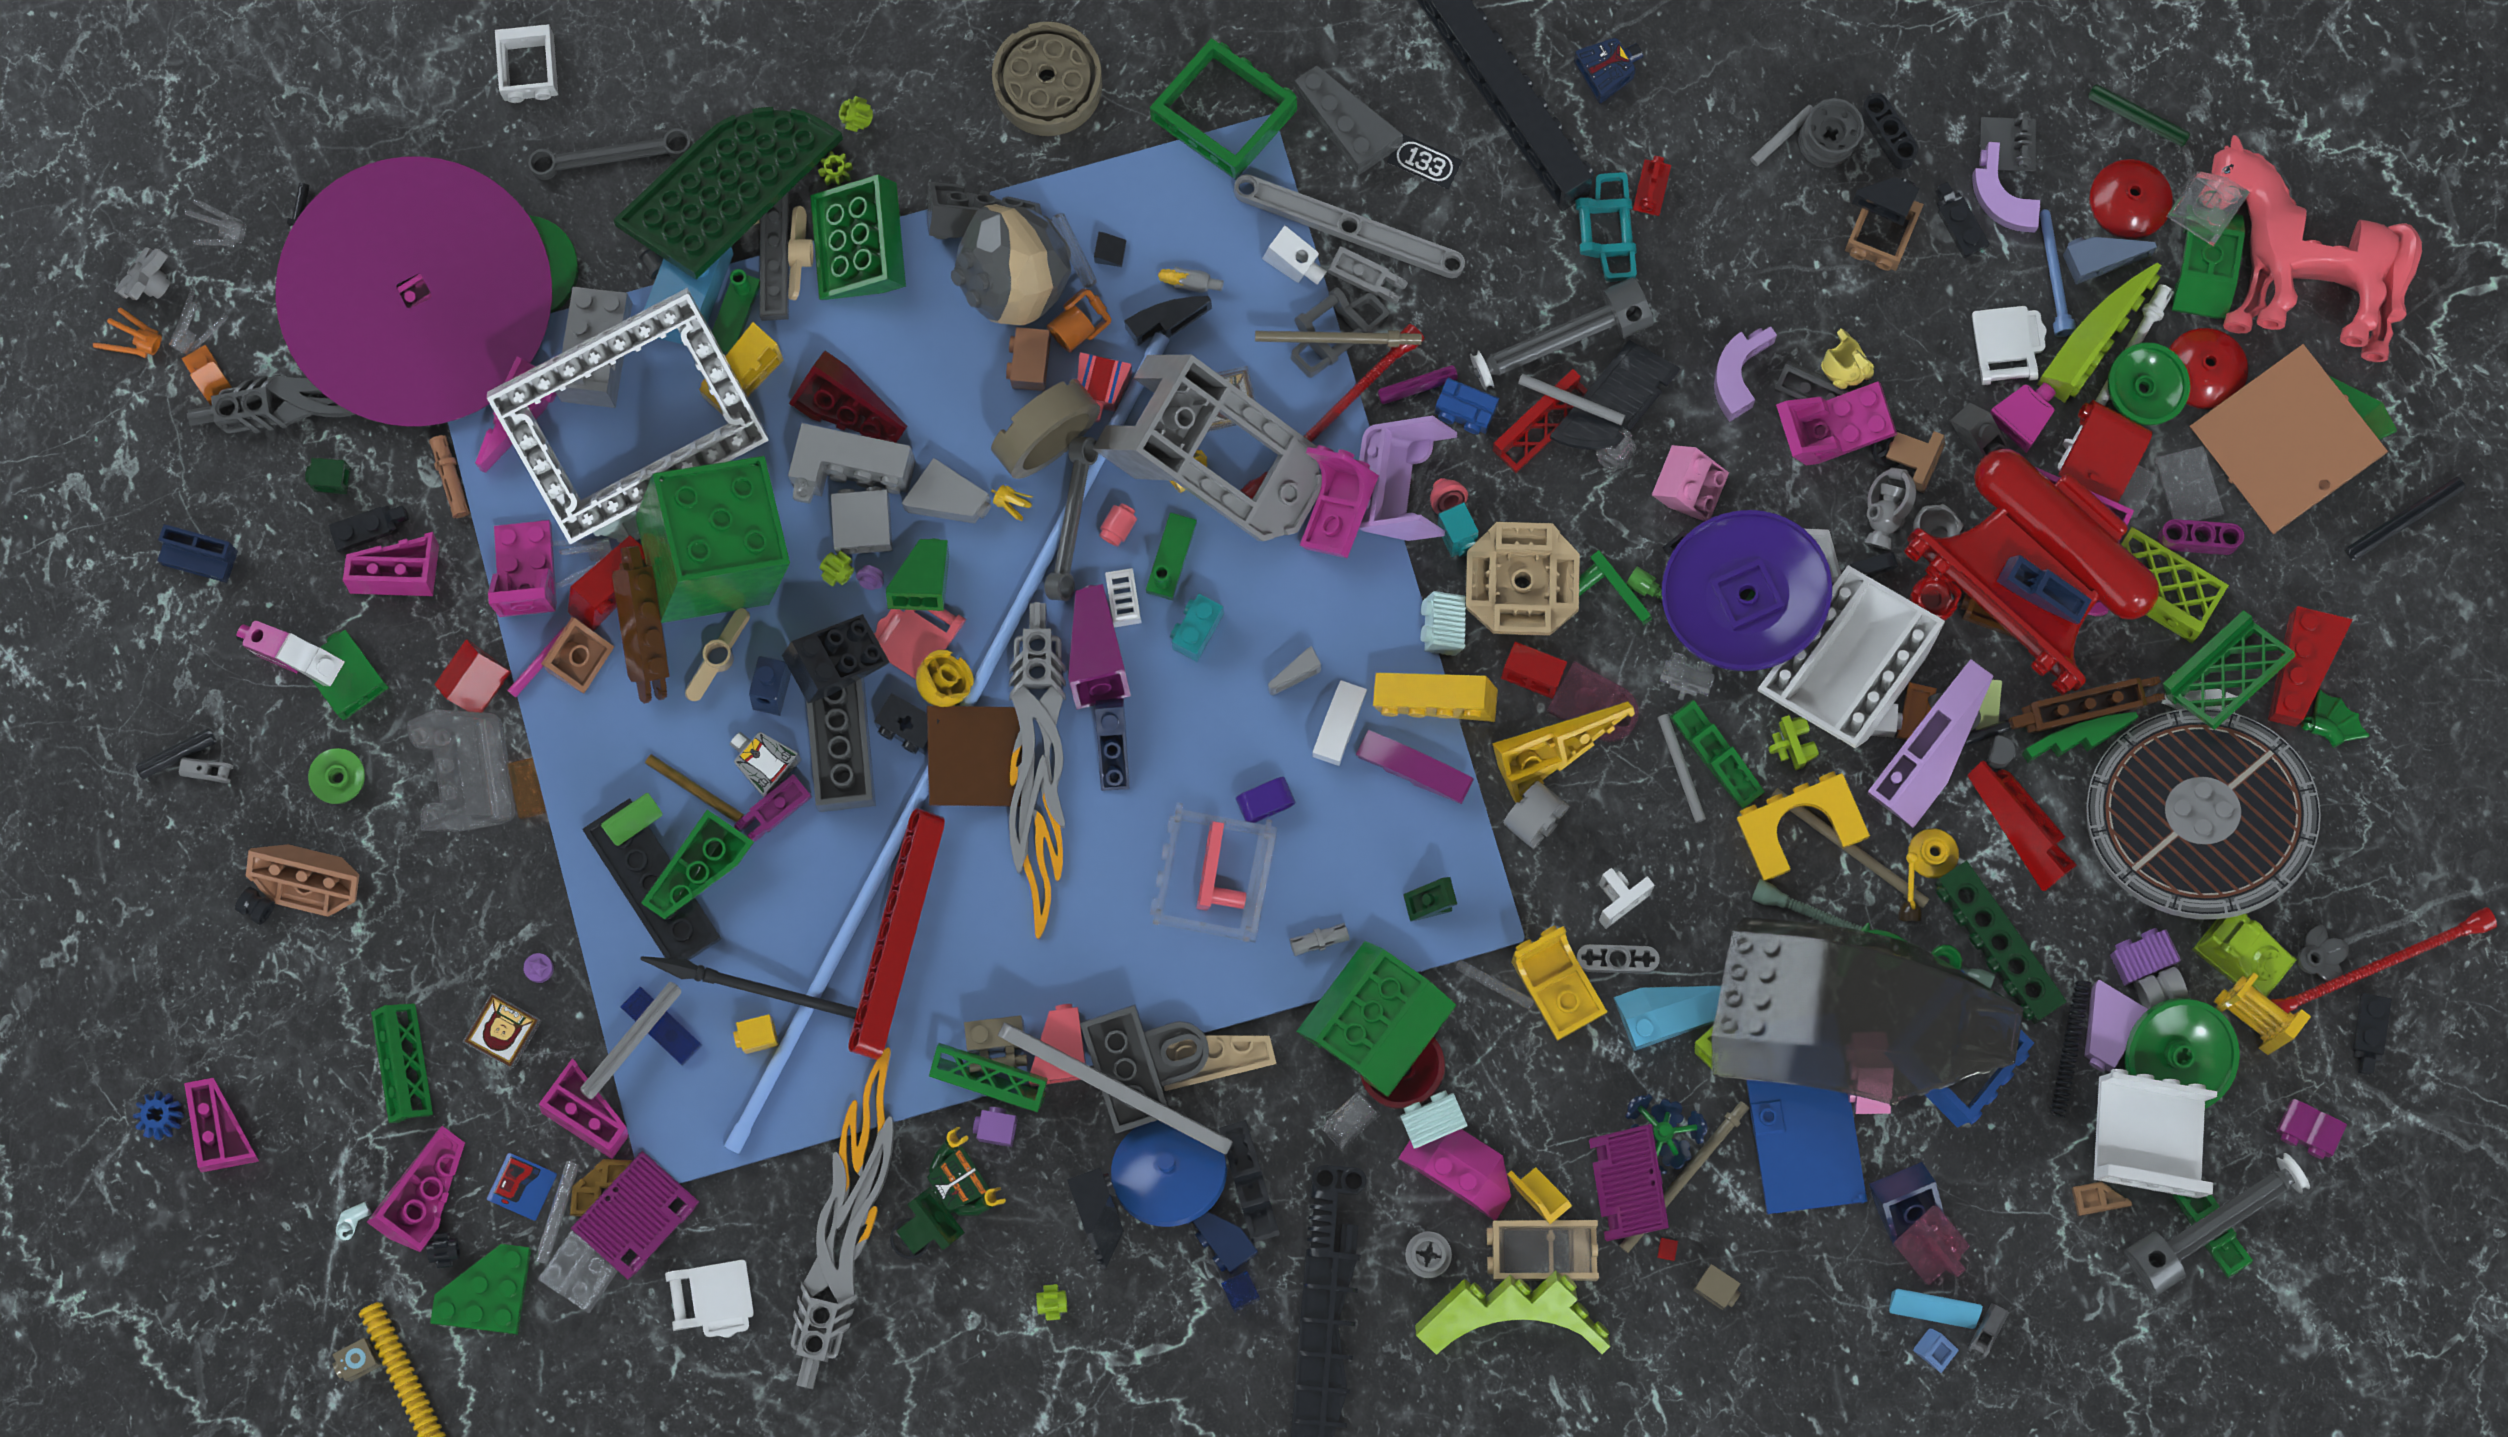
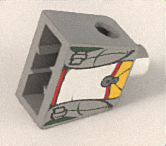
[730,732,801,798]

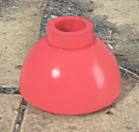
[1430,478,1468,515]

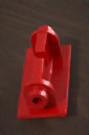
[1633,156,1671,216]

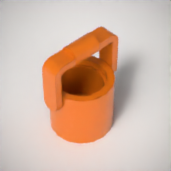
[1047,288,1111,353]

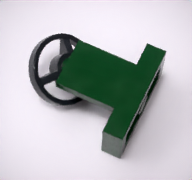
[890,1187,965,1259]

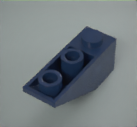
[1095,698,1130,791]
[1186,1212,1258,1274]

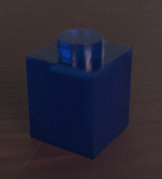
[1221,1271,1260,1312]

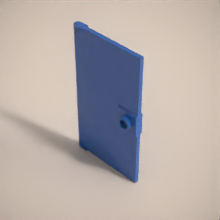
[1738,1014,1868,1215]

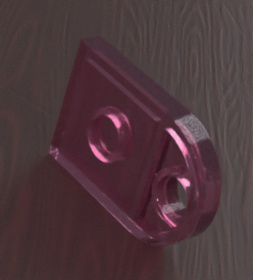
[1547,661,1639,742]

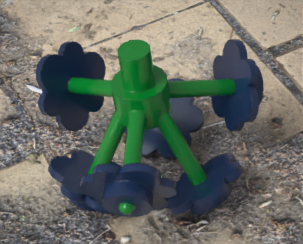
[1625,1094,1707,1175]

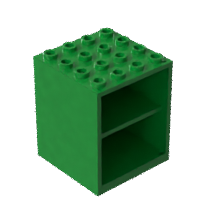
[636,456,790,623]

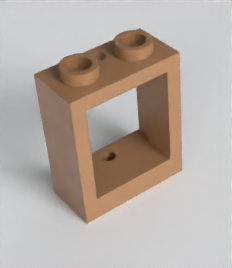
[1845,201,1924,271]

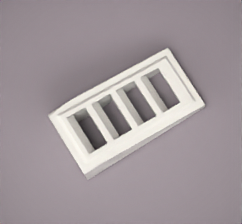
[1105,568,1141,627]

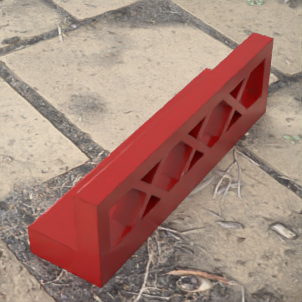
[1493,369,1587,473]

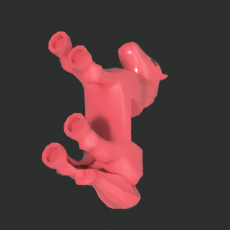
[2201,135,2422,362]

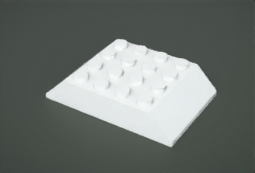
[1758,565,1945,748]

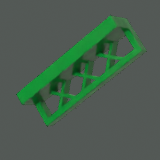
[371,1004,433,1123]
[929,1043,1048,1112]

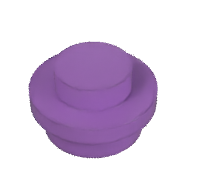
[856,565,884,590]

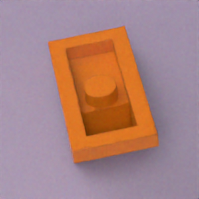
[182,345,232,406]

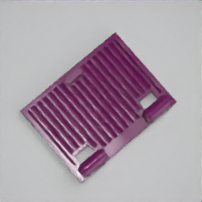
[1589,1124,1669,1241]
[571,1151,699,1280]

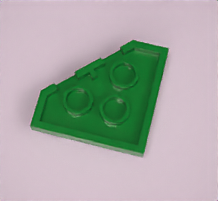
[430,1244,532,1335]

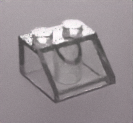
[2166,171,2250,246]

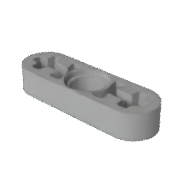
[1576,944,1660,974]

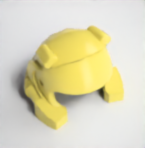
[1821,329,1874,389]

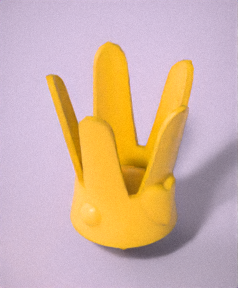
[991,484,1033,521]

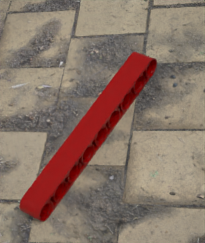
[848,808,945,1060]

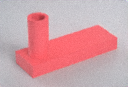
[1196,821,1246,911]

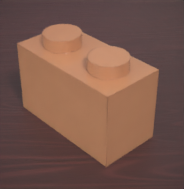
[1006,327,1051,391]

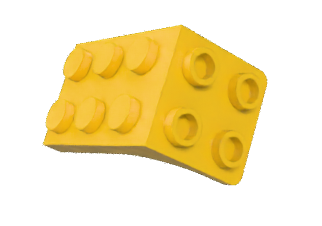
[1511,925,1607,1041]

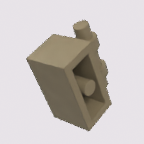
[964,1015,1028,1074]

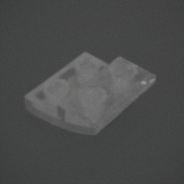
[538,1231,618,1313]

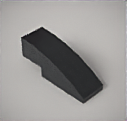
[1124,296,1212,346]

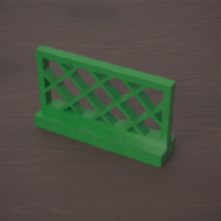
[2163,610,2295,730]

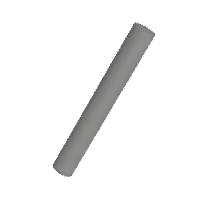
[1750,105,1813,166]

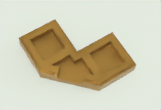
[570,1159,632,1217]

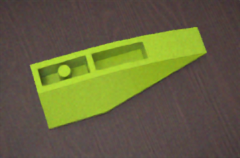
[2037,263,2162,403]

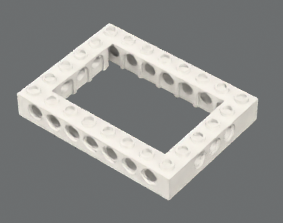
[487,288,769,544]

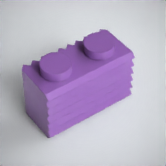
[2110,928,2181,986]

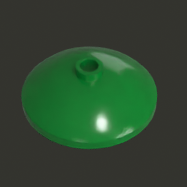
[2108,343,2190,426]

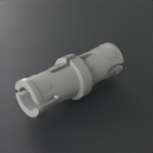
[1289,923,1349,956]

